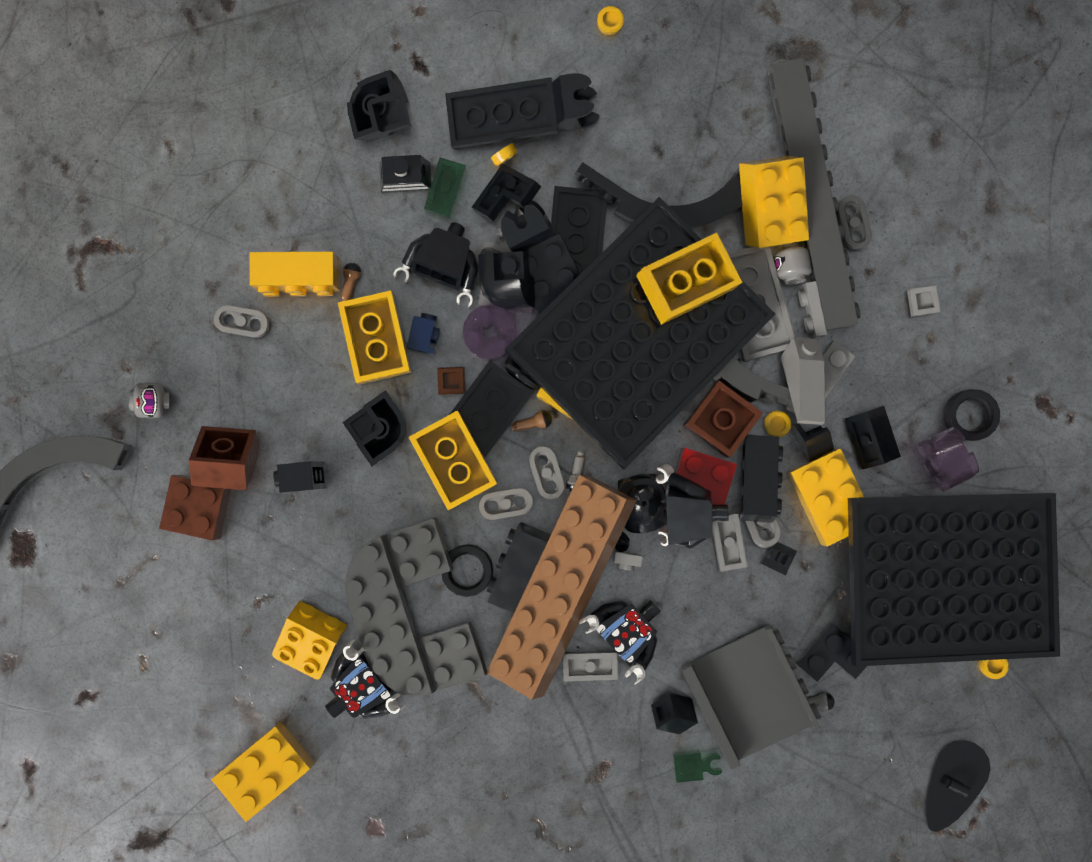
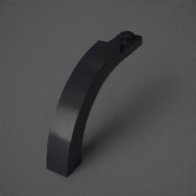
[575,162,742,229]

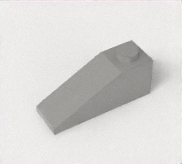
[781,337,825,425]

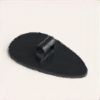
[925,740,991,832]

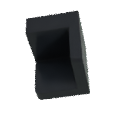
[793,423,834,461]
[651,693,698,734]

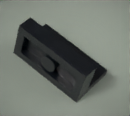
[845,406,901,470]

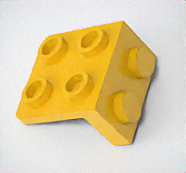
[272,600,347,679]

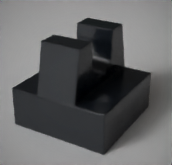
[760,542,797,576]

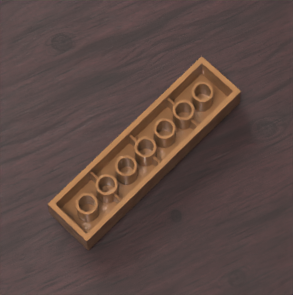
[486,475,637,700]

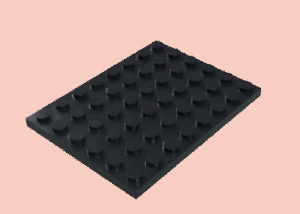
[504,197,775,470]
[848,493,1060,667]

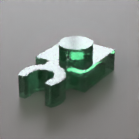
[673,751,722,783]

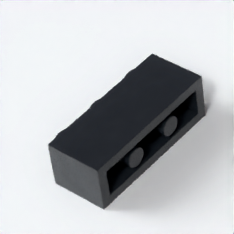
[740,435,783,523]
[273,461,326,493]
[486,522,550,613]

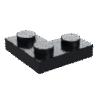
[472,163,542,222]
[795,622,867,682]

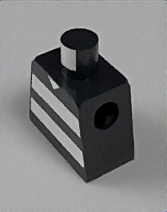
[379,155,432,193]

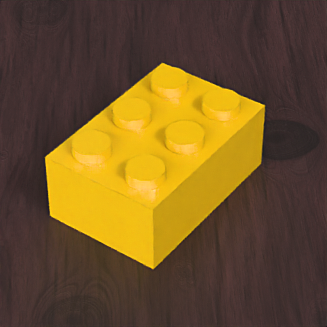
[739,156,809,248]
[636,233,743,325]
[249,252,341,297]
[338,290,412,385]
[409,410,498,510]
[786,448,864,547]
[211,721,315,822]

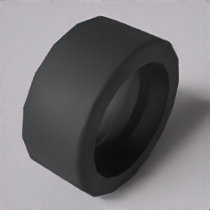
[944,389,1000,441]
[441,544,493,597]

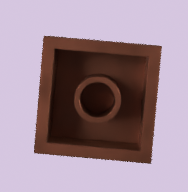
[683,381,763,458]
[189,426,258,490]
[159,475,231,541]

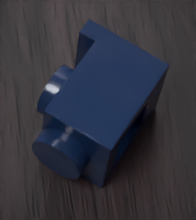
[406,313,440,356]

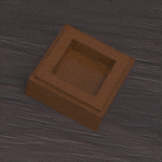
[437,367,466,395]

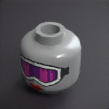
[775,243,812,285]
[129,383,170,418]

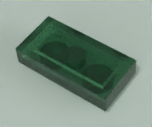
[424,158,466,218]

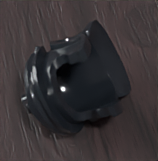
[618,474,666,534]

